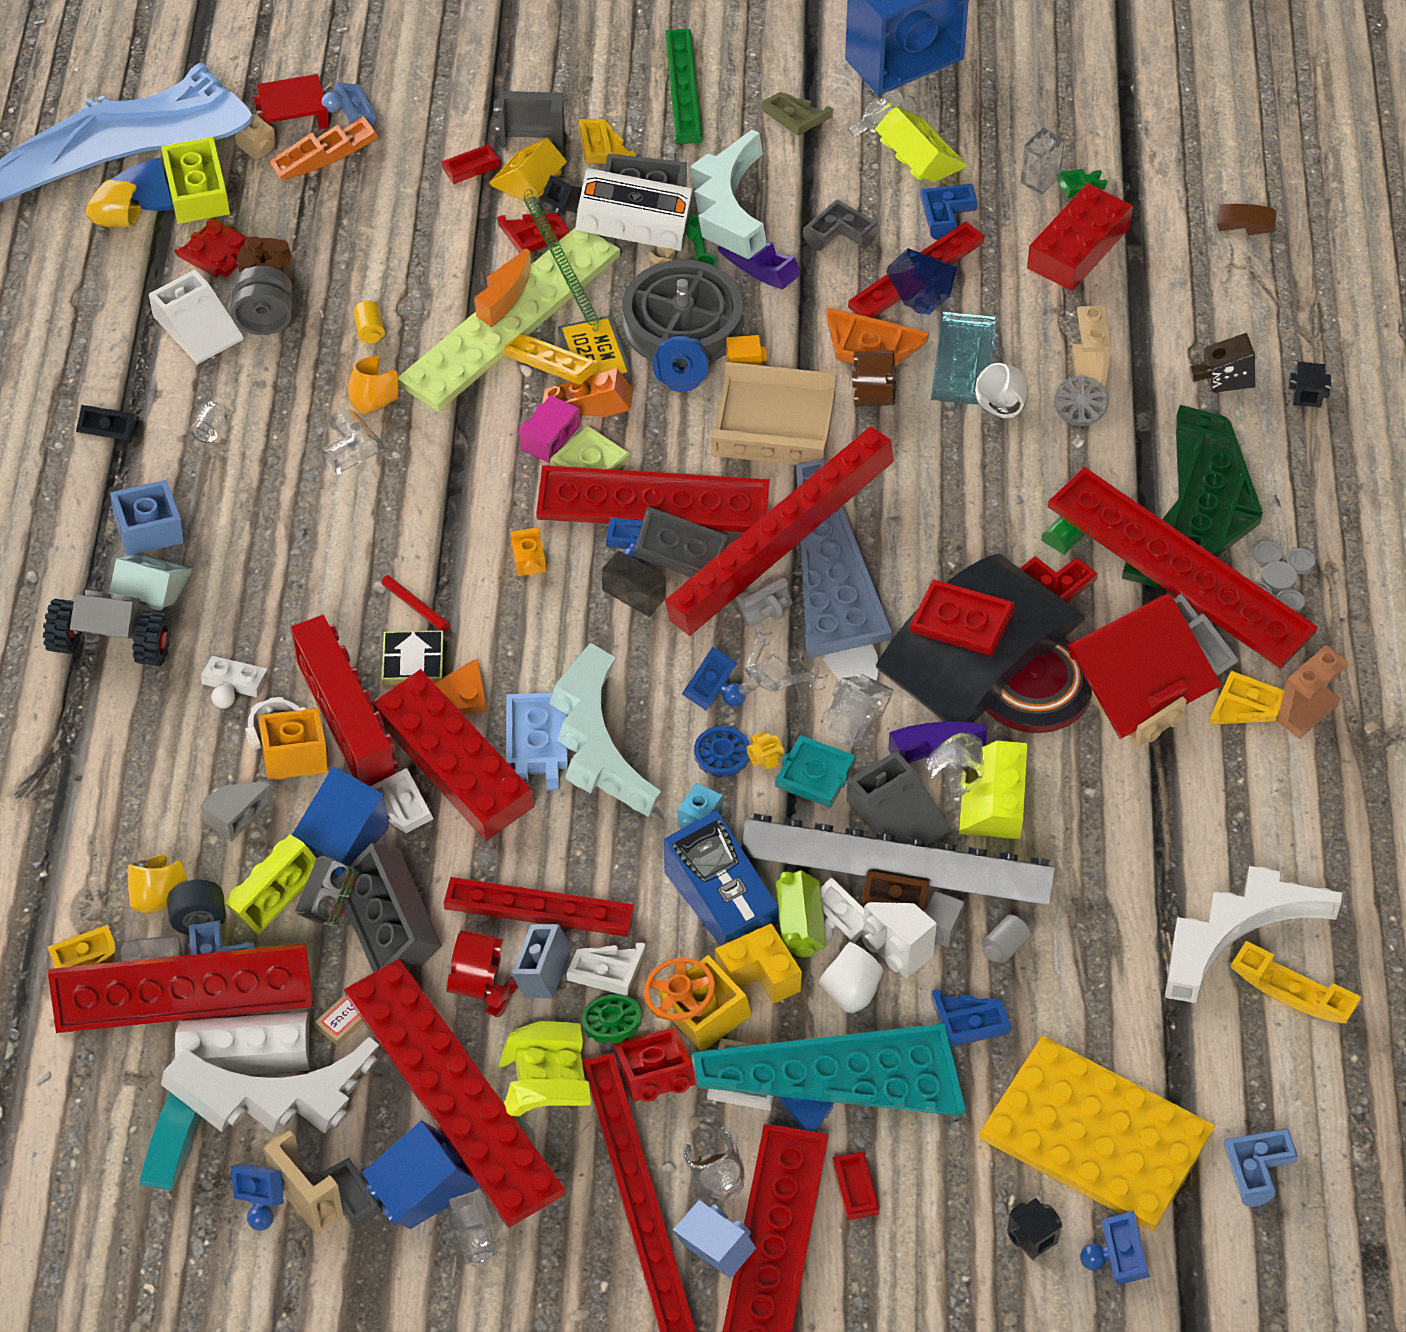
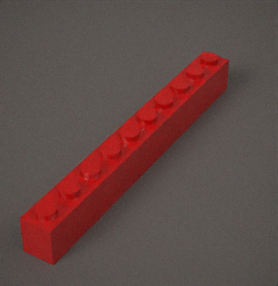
[665,426,894,636]

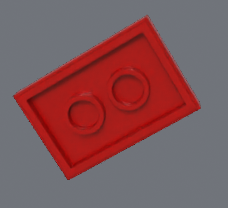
[909,579,1016,657]

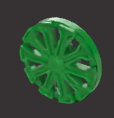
[582,994,642,1044]

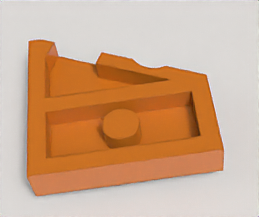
[435,659,486,715]

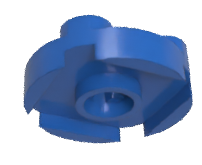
[653,336,709,392]

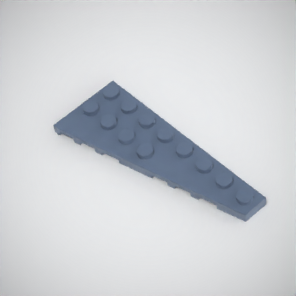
[796,459,892,659]

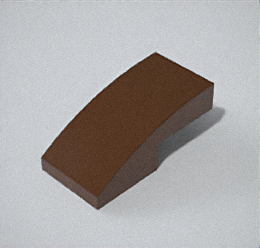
[1217,204,1277,235]

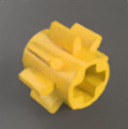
[747,731,784,771]

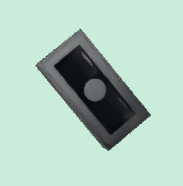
[76,404,140,442]

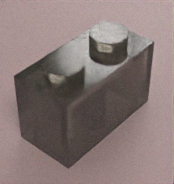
[601,551,666,617]

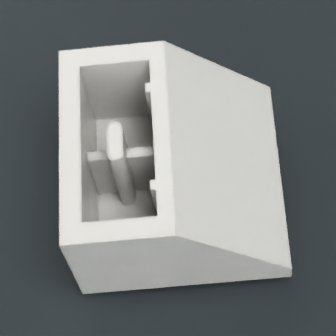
[862,902,937,979]

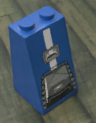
[664,810,778,946]

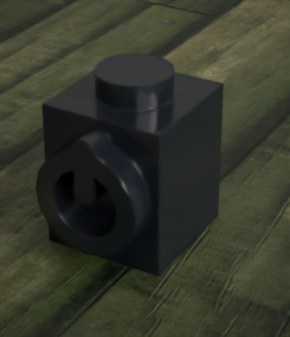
[1288,362,1331,408]
[1007,1198,1062,1260]

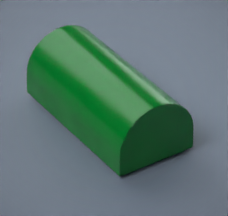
[1041,516,1085,555]

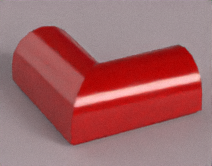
[1020,556,1098,603]

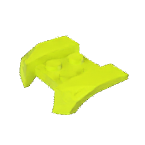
[498,1021,591,1116]

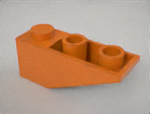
[543,368,634,417]

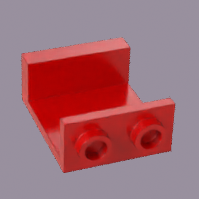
[253,74,329,130]

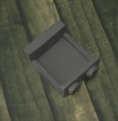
[494,91,565,150]

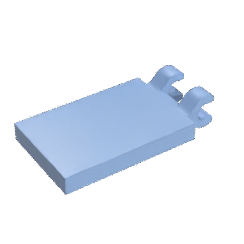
[506,693,568,790]

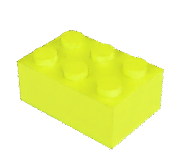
[161,137,230,224]

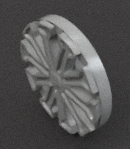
[1055,376,1108,426]

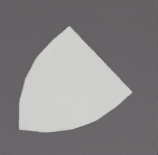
[823,644,878,691]

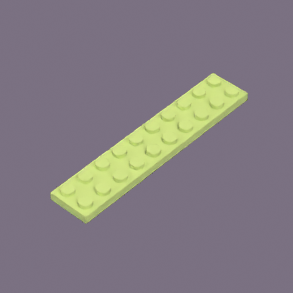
[398,227,620,412]

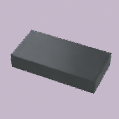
[320,1158,381,1229]

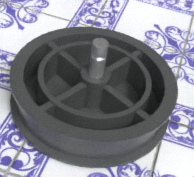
[622,260,743,368]

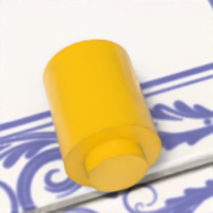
[353,301,385,344]

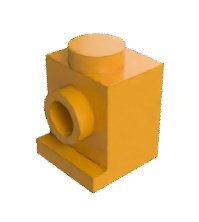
[510,527,546,576]

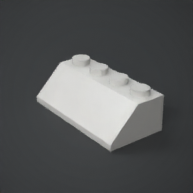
[175,1012,310,1075]

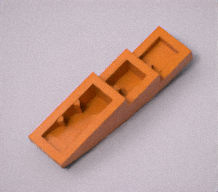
[269,116,378,180]

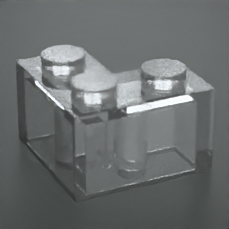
[820,674,894,748]

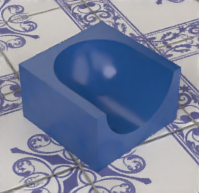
[845,0,969,96]

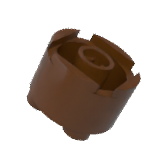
[237,236,295,286]
[852,350,896,407]

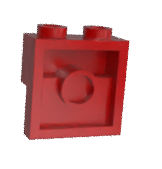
[614,1027,696,1102]

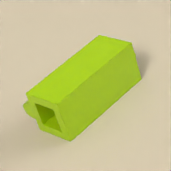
[776,870,827,958]

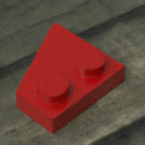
[497,213,569,253]

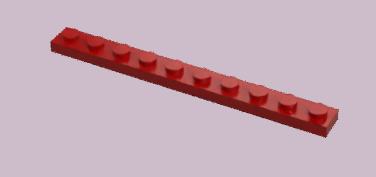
[582,1053,696,1332]

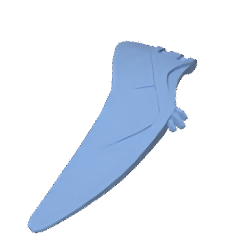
[0,63,253,202]

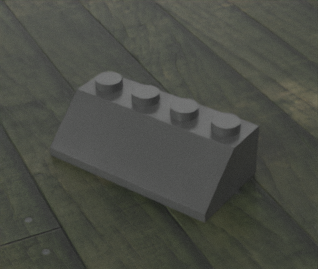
[334,843,442,973]

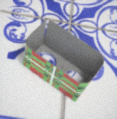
[295,856,360,926]

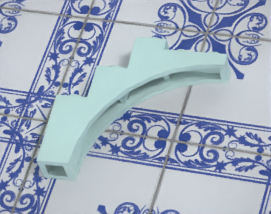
[690,130,767,259]
[549,643,661,817]

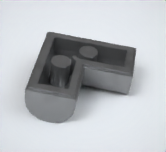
[803,199,879,250]

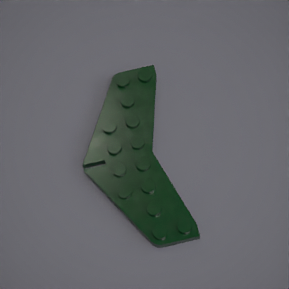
[1122,405,1263,590]

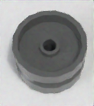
[231,266,292,335]

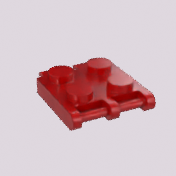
[175,218,249,278]

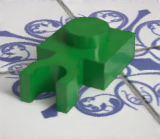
[1057,169,1108,198]

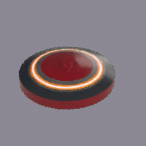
[986,638,1092,733]

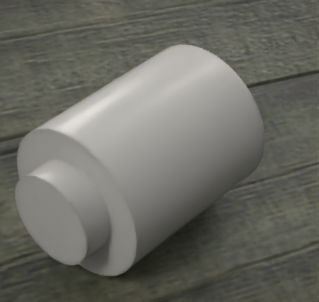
[982,915,1031,963]

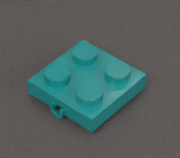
[775,735,855,808]

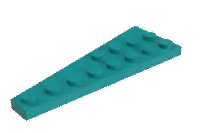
[691,1024,966,1116]

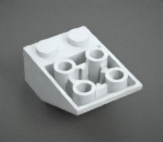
[149,270,244,365]

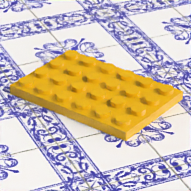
[979,1035,1216,1232]

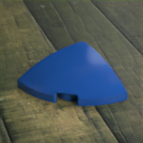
[111,158,173,211]

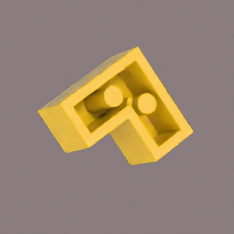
[715,924,802,1004]

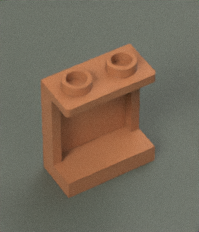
[1277,645,1348,739]

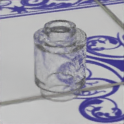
[191,401,229,443]

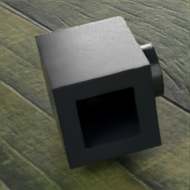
[540,175,582,215]

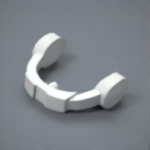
[245,697,305,751]

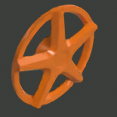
[644,958,715,1021]

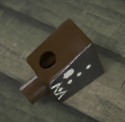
[1189,333,1256,393]

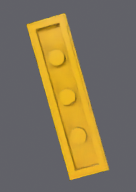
[504,333,599,385]

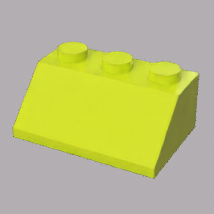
[875,105,968,183]
[959,741,1027,839]
[224,834,317,936]

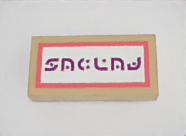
[314,995,364,1046]

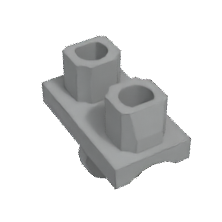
[736,577,793,628]

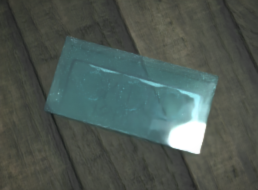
[931,312,997,405]

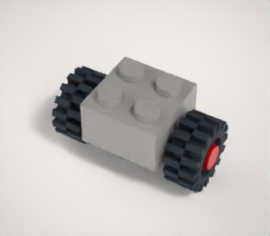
[43,590,171,666]

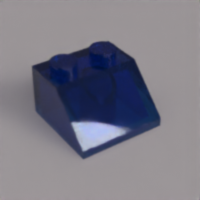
[886,248,957,315]

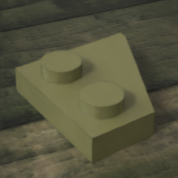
[761,92,834,135]

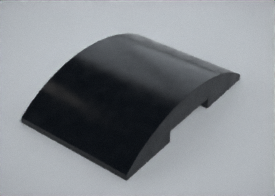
[876,553,1085,723]

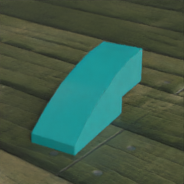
[140,1092,202,1191]

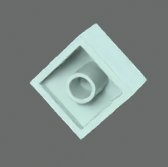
[109,554,192,610]

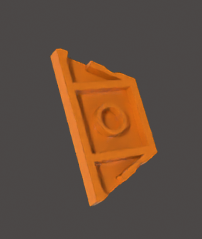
[826,307,929,366]

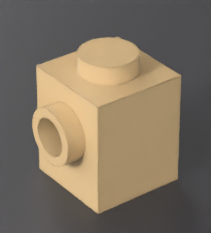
[235,113,276,161]

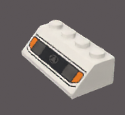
[575,168,692,251]

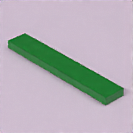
[665,29,702,144]

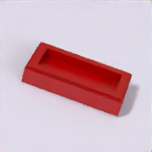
[441,144,501,185]
[832,1151,879,1221]

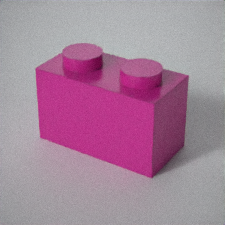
[519,395,580,463]

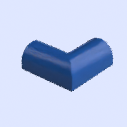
[920,184,978,240]

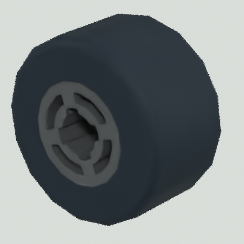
[167,879,226,935]

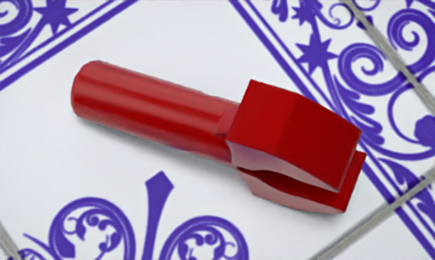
[485,976,518,1017]

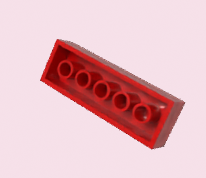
[290,614,398,786]
[373,669,534,841]

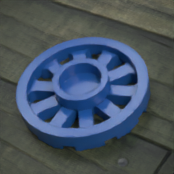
[694,726,750,777]

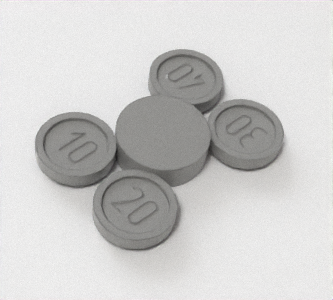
[1253,541,1315,613]

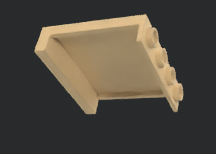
[711,362,836,465]

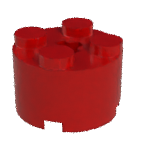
[446,930,503,1000]

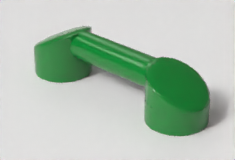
[686,215,717,267]

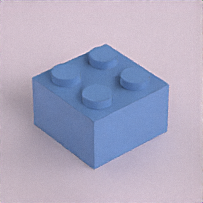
[110,480,184,556]

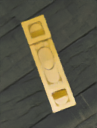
[1231,941,1361,1024]

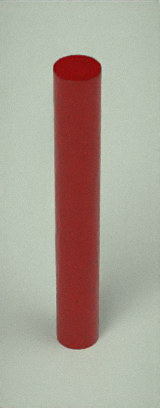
[381,575,450,632]

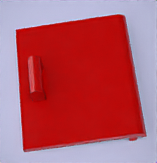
[1066,594,1222,739]

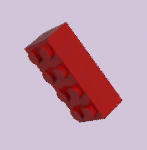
[1027,183,1133,291]

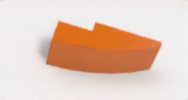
[475,248,531,327]

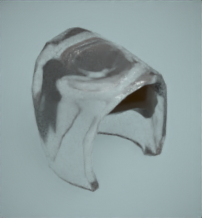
[926,733,984,799]
[683,1128,745,1202]

